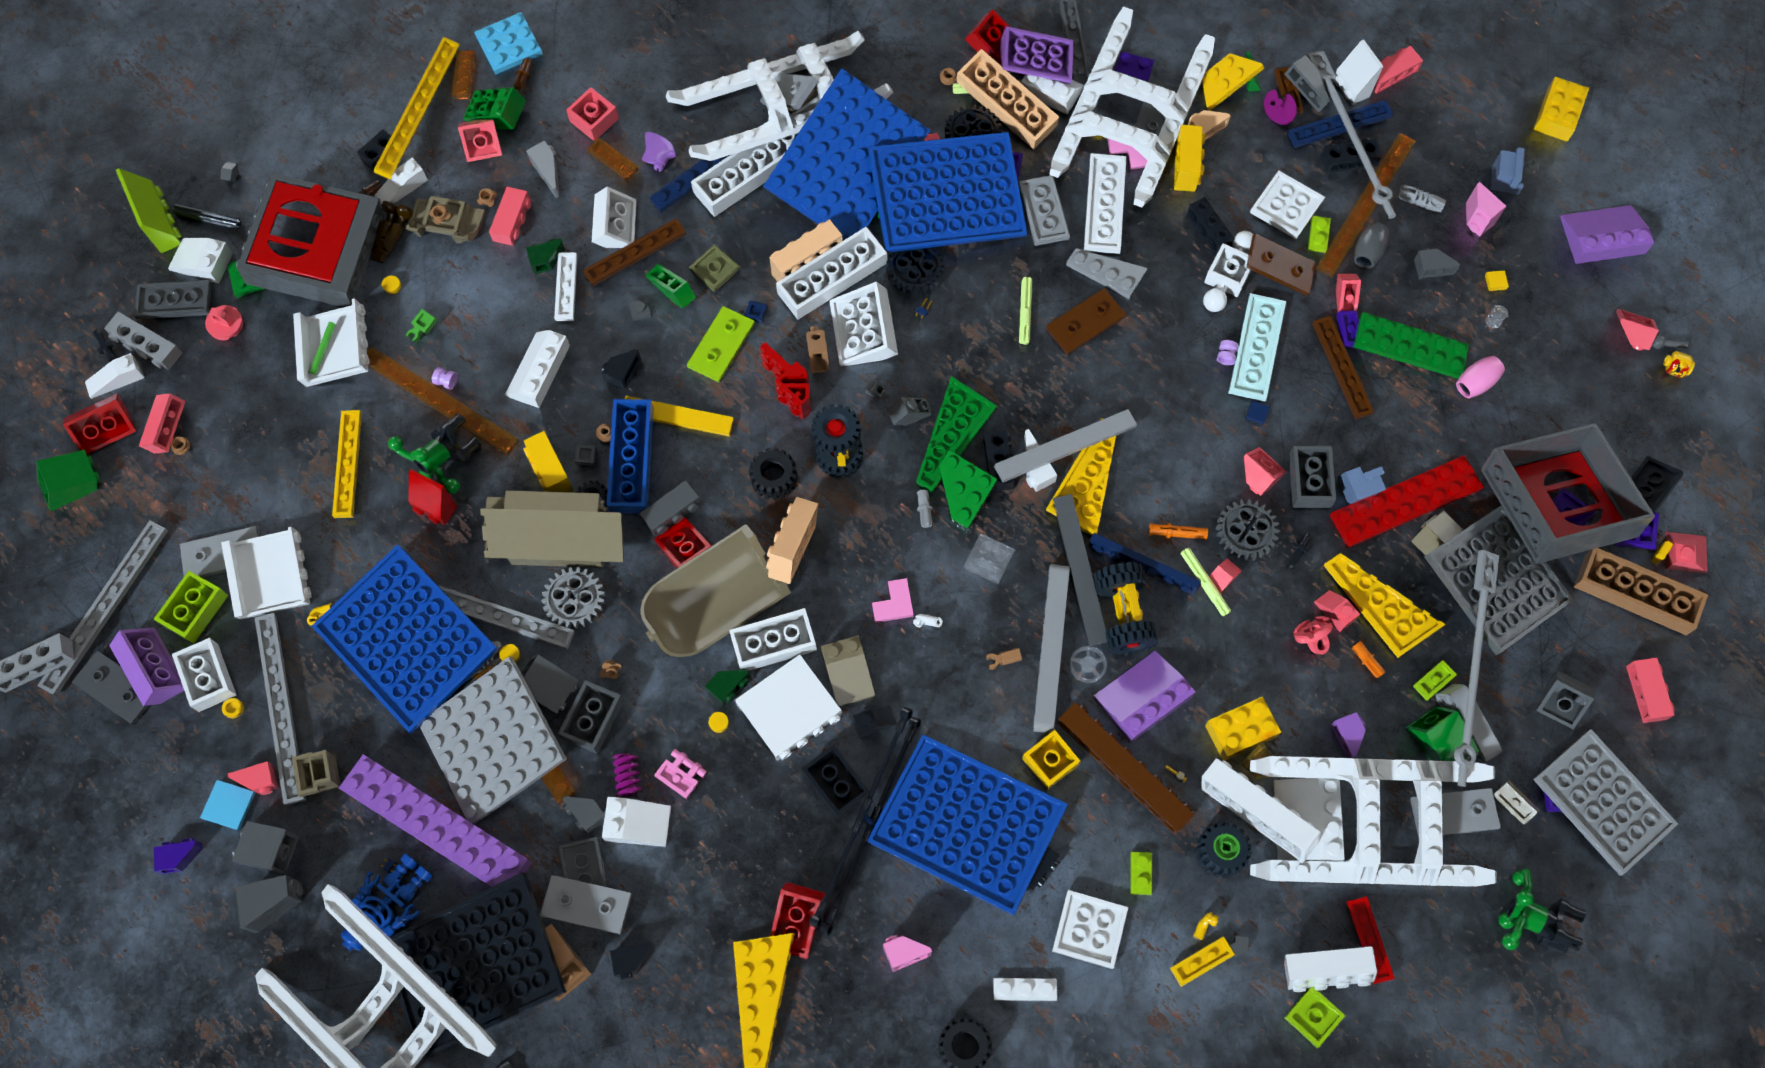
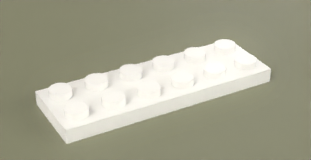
[1084,153,1126,254]

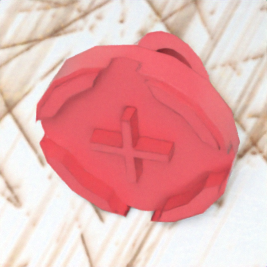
[205,305,244,340]
[1293,616,1333,654]

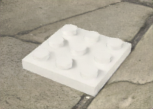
[1250,171,1325,239]
[1052,890,1128,969]

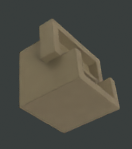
[1411,511,1463,555]
[292,750,341,797]

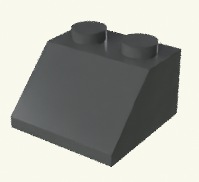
[1536,670,1595,730]

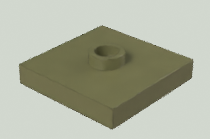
[689,244,740,292]

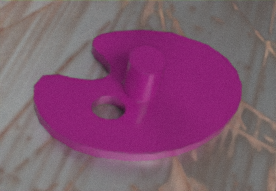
[1264,90,1297,125]

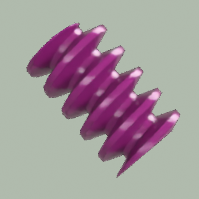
[613,753,642,798]

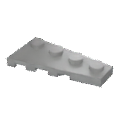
[1066,248,1148,299]

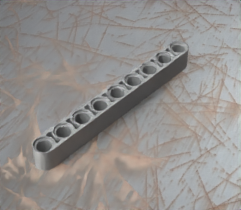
[1033,564,1070,734]

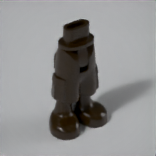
[371,201,414,263]

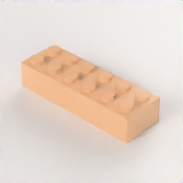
[957,49,1059,150]

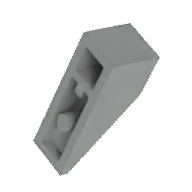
[526,140,559,198]

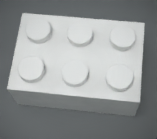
[172,638,237,712]

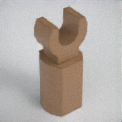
[986,648,1022,670]

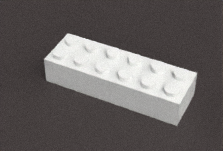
[776,227,887,320]
[1202,758,1320,863]

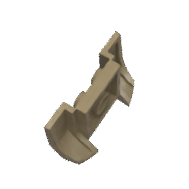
[406,196,486,243]

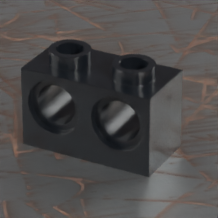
[357,129,391,171]

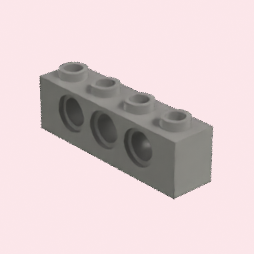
[104,312,182,370]
[0,633,75,693]

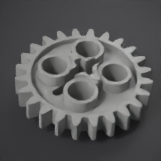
[541,567,606,629]

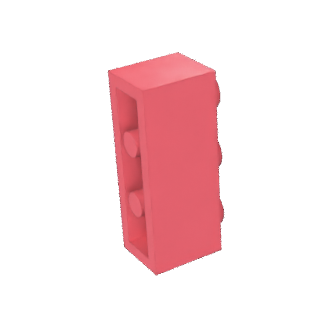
[1373,46,1423,94]
[489,187,531,246]
[139,393,186,454]
[1626,658,1675,723]

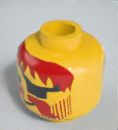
[1663,351,1695,378]

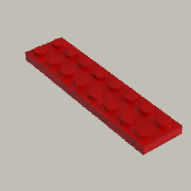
[1330,455,1484,548]

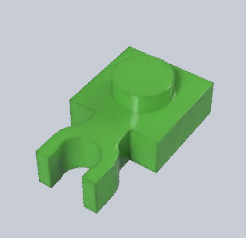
[406,309,438,343]

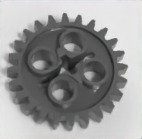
[1216,499,1280,561]

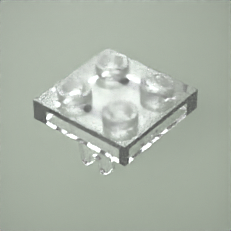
[964,533,1015,584]

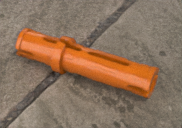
[1148,523,1208,540]

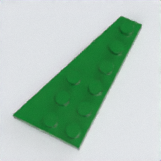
[917,376,997,493]

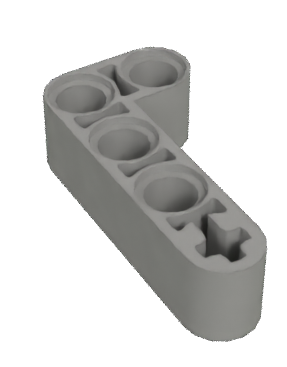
[1436,684,1502,763]

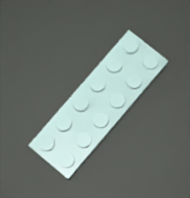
[1228,293,1286,402]

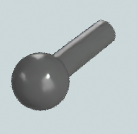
[1652,334,1689,349]

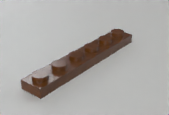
[583,218,686,287]
[1312,316,1374,420]

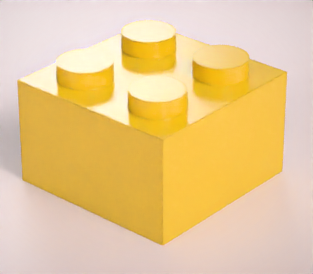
[1022,730,1081,791]

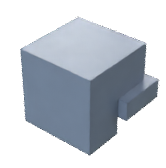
[1490,147,1526,194]
[1337,466,1386,505]

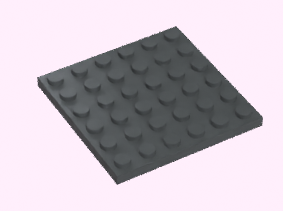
[1424,505,1574,655]

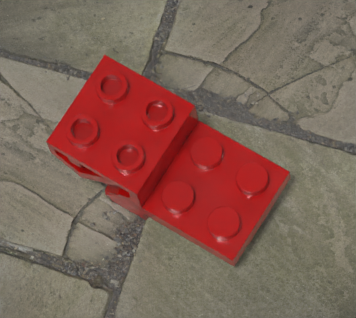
[760,342,811,420]

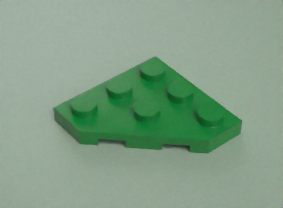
[939,450,998,529]

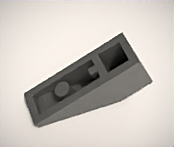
[1284,55,1330,113]

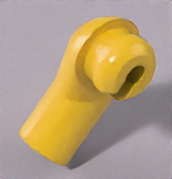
[307,603,333,626]
[1193,912,1219,940]

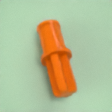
[1351,641,1385,678]

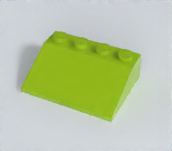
[116,168,181,253]

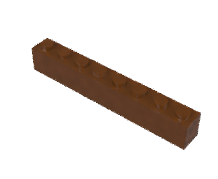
[1057,702,1195,835]

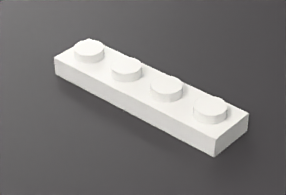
[554,253,578,321]

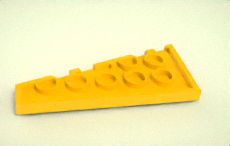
[1046,417,1116,536]
[1324,553,1445,658]
[733,933,795,1068]

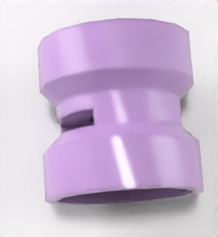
[1217,340,1239,365]
[432,367,458,390]

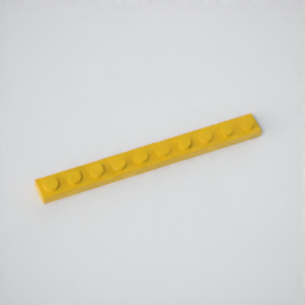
[374,37,460,179]

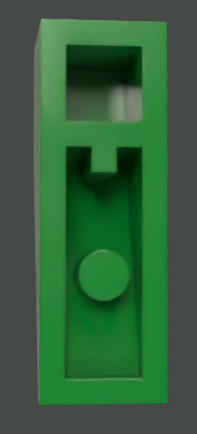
[645,264,696,309]

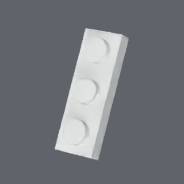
[993,978,1057,1001]

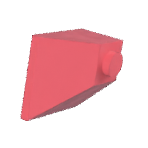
[458,120,502,162]
[1616,308,1659,351]
[1244,447,1287,496]
[1666,532,1707,574]

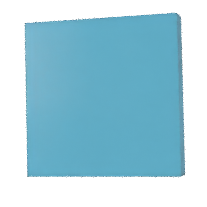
[200,780,256,831]

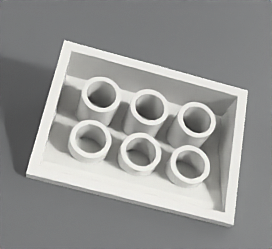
[829,281,898,367]
[1273,778,1344,862]

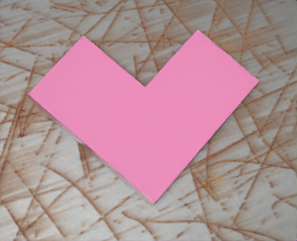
[1107,138,1148,170]
[872,578,913,623]

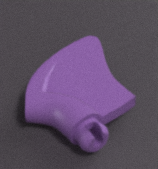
[642,132,676,172]

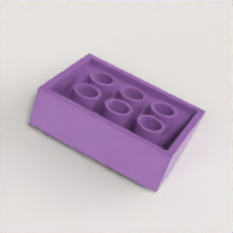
[1000,26,1073,83]
[1560,205,1654,264]
[1093,651,1195,743]

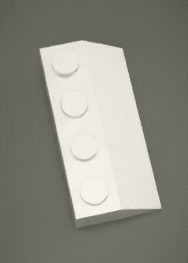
[505,330,570,408]

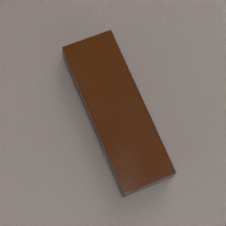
[1274,66,1304,115]

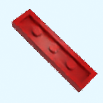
[1346,896,1395,985]

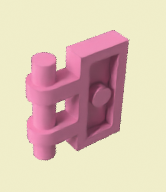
[654,749,707,799]

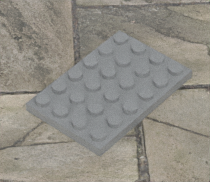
[1533,729,1678,876]

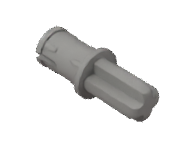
[917,490,932,528]

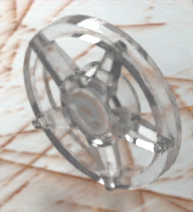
[1070,646,1107,683]

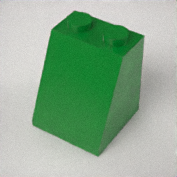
[36,450,100,511]
[1405,706,1480,761]

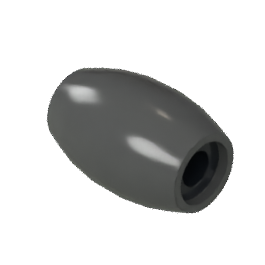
[1354,223,1389,269]

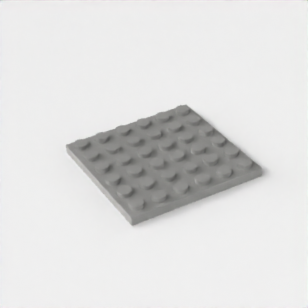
[420,657,567,825]

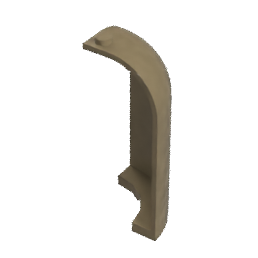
[640,524,791,657]

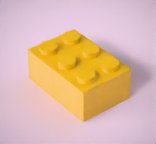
[1533,76,1589,142]
[1174,125,1205,192]
[523,431,574,493]
[1205,696,1281,761]

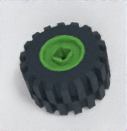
[1195,822,1252,878]

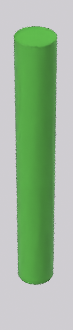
[309,321,336,375]

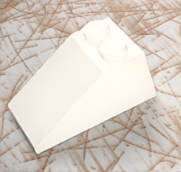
[1334,40,1383,105]
[168,238,233,284]
[602,797,671,847]

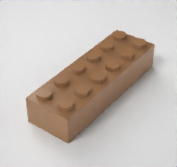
[1574,548,1708,636]

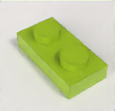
[1308,216,1331,253]
[1413,660,1457,701]
[1130,852,1152,895]

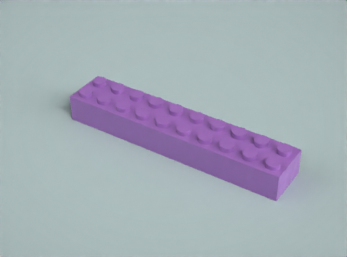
[339,754,532,887]

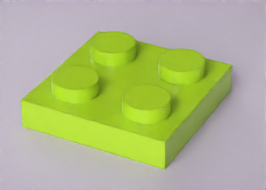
[1284,987,1345,1048]

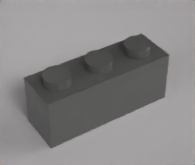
[639,480,701,536]

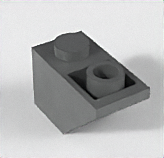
[886,397,932,426]
[562,796,605,834]

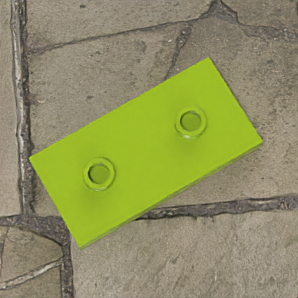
[687,306,755,383]

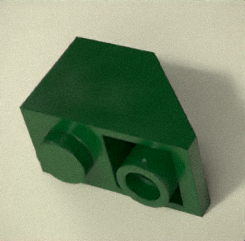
[526,238,565,275]
[704,669,750,706]

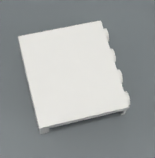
[293,298,369,387]
[221,527,312,620]
[735,654,842,761]

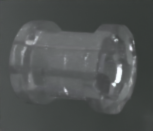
[1486,305,1508,329]

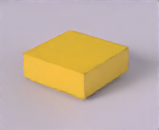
[1485,270,1509,291]
[1650,540,1673,565]

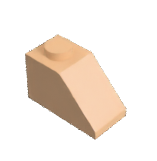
[1188,110,1231,140]

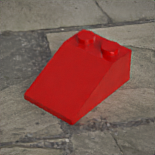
[965,9,1010,66]
[408,469,458,525]
[654,518,711,569]
[770,882,826,959]

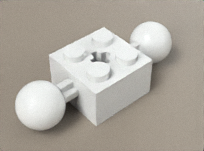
[1203,231,1253,312]

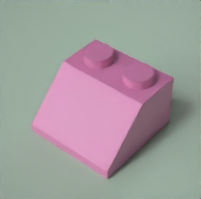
[1466,182,1506,237]
[883,935,932,972]

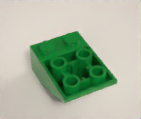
[463,87,526,130]

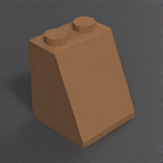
[545,924,592,1002]

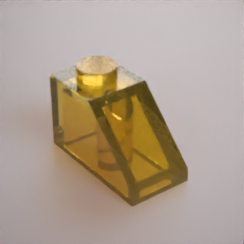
[1241,742,1272,781]

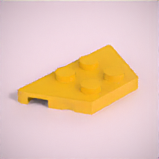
[1202,53,1264,111]

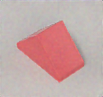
[1209,558,1242,593]

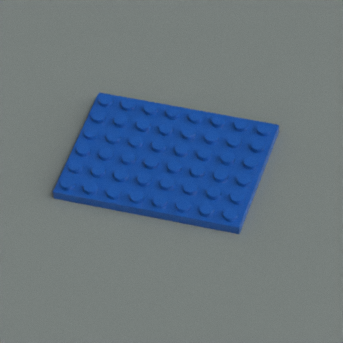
[763,68,930,241]
[868,132,1027,253]
[312,544,499,734]
[867,735,1068,916]

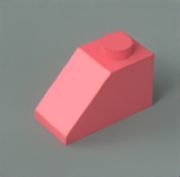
[1336,274,1361,312]
[1314,590,1360,632]
[228,761,279,795]

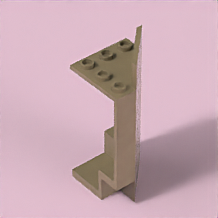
[480,491,624,568]

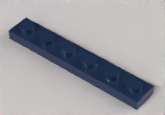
[1288,100,1393,148]
[649,155,730,213]
[1089,533,1201,594]

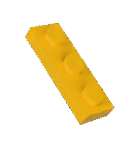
[1170,936,1235,987]

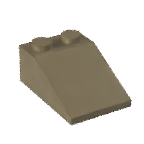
[821,635,875,707]

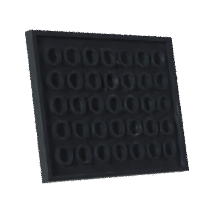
[389,872,566,1061]

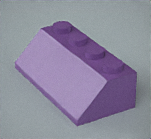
[109,627,184,706]

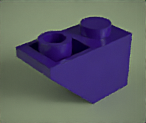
[154,838,203,874]

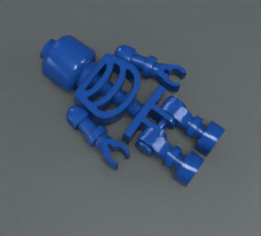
[341,853,433,952]

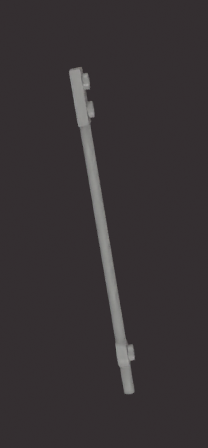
[1307,51,1396,219]
[1454,550,1499,787]

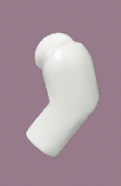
[913,614,942,627]

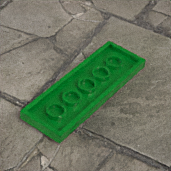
[1353,312,1469,379]

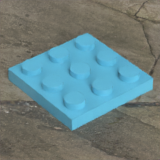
[474,12,543,75]

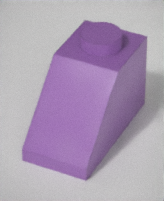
[1331,712,1366,758]

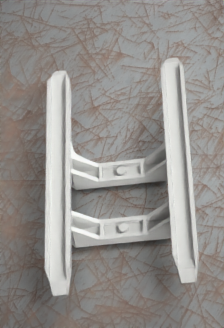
[1050,7,1215,207]
[665,31,893,161]
[1250,756,1497,886]
[255,884,496,1068]

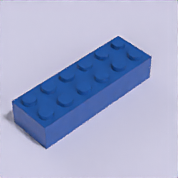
[606,399,654,514]

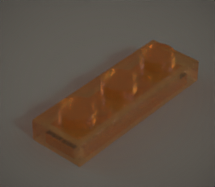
[451,51,476,99]
[587,137,639,182]

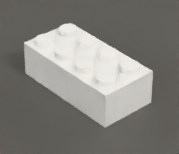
[729,608,817,671]
[1284,947,1377,992]

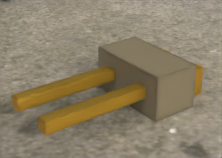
[1165,765,1187,783]

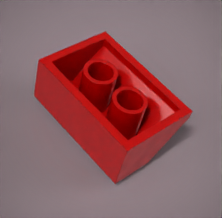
[62,394,136,455]

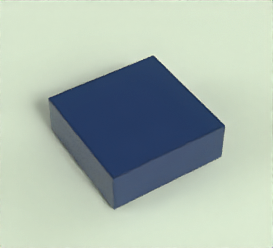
[744,301,768,323]
[1245,400,1270,425]

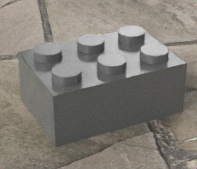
[1289,446,1336,508]
[558,680,624,754]

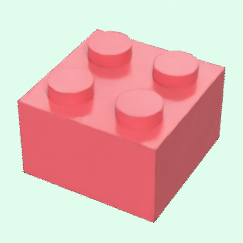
[566,87,619,142]

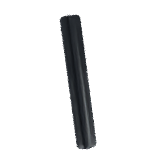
[172,205,242,229]

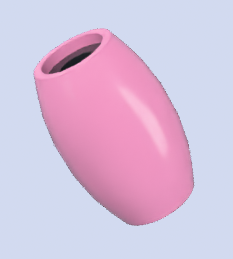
[1456,356,1505,398]

